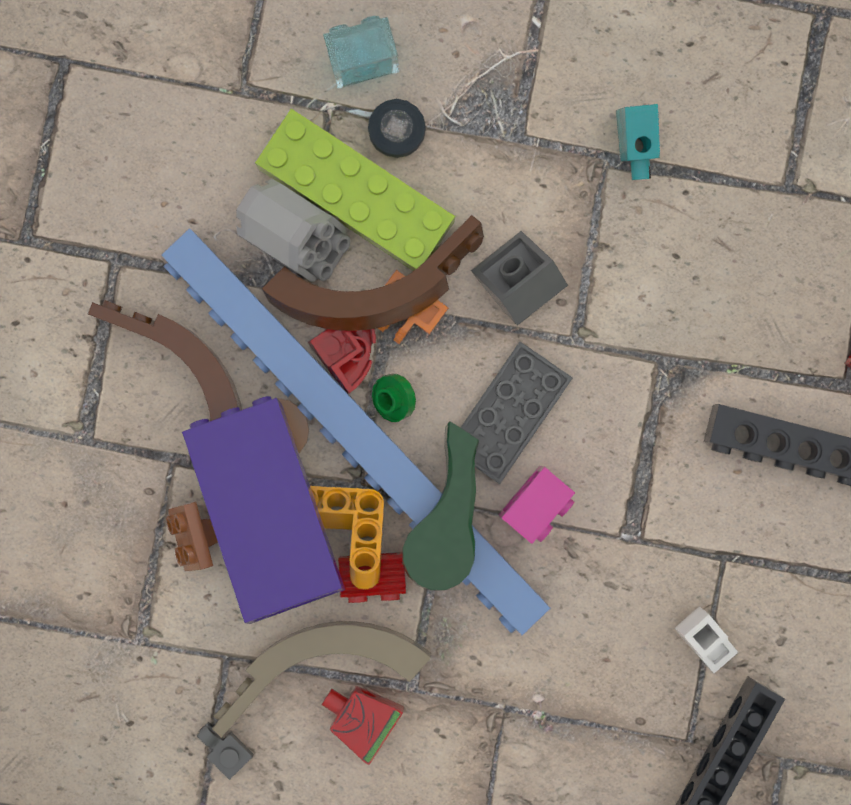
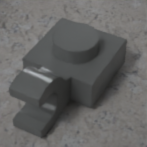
[197,722,254,780]

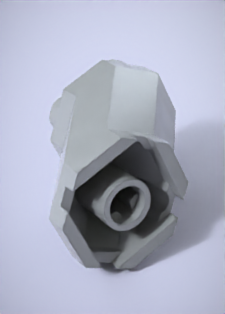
[236,179,350,282]

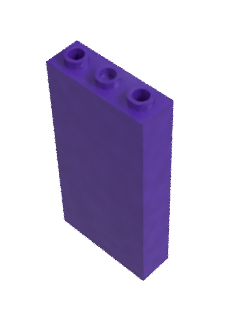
[182,396,345,624]

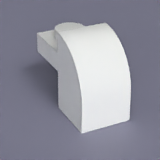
[675,606,738,673]

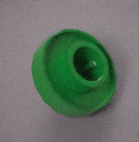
[372,373,416,422]

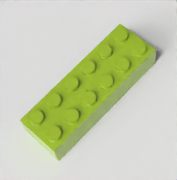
[255,109,455,271]

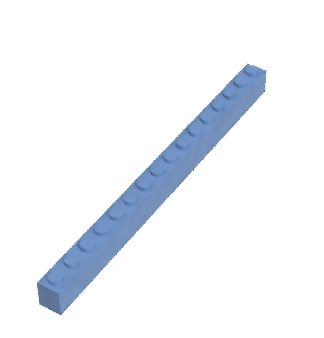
[162,228,551,635]

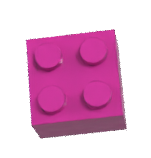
[498,466,575,544]

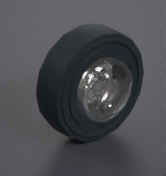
[368,98,426,158]

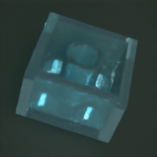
[323,16,399,88]

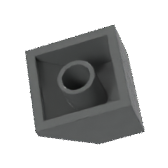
[471,231,568,326]

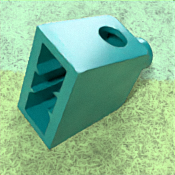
[616,104,660,180]

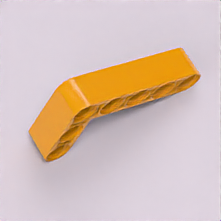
[310,486,384,589]

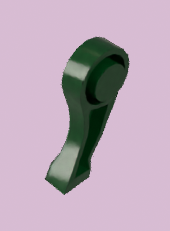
[402,421,479,591]

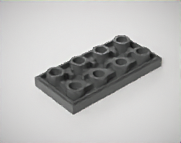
[460,342,573,484]

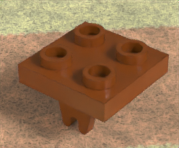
[166,502,218,571]

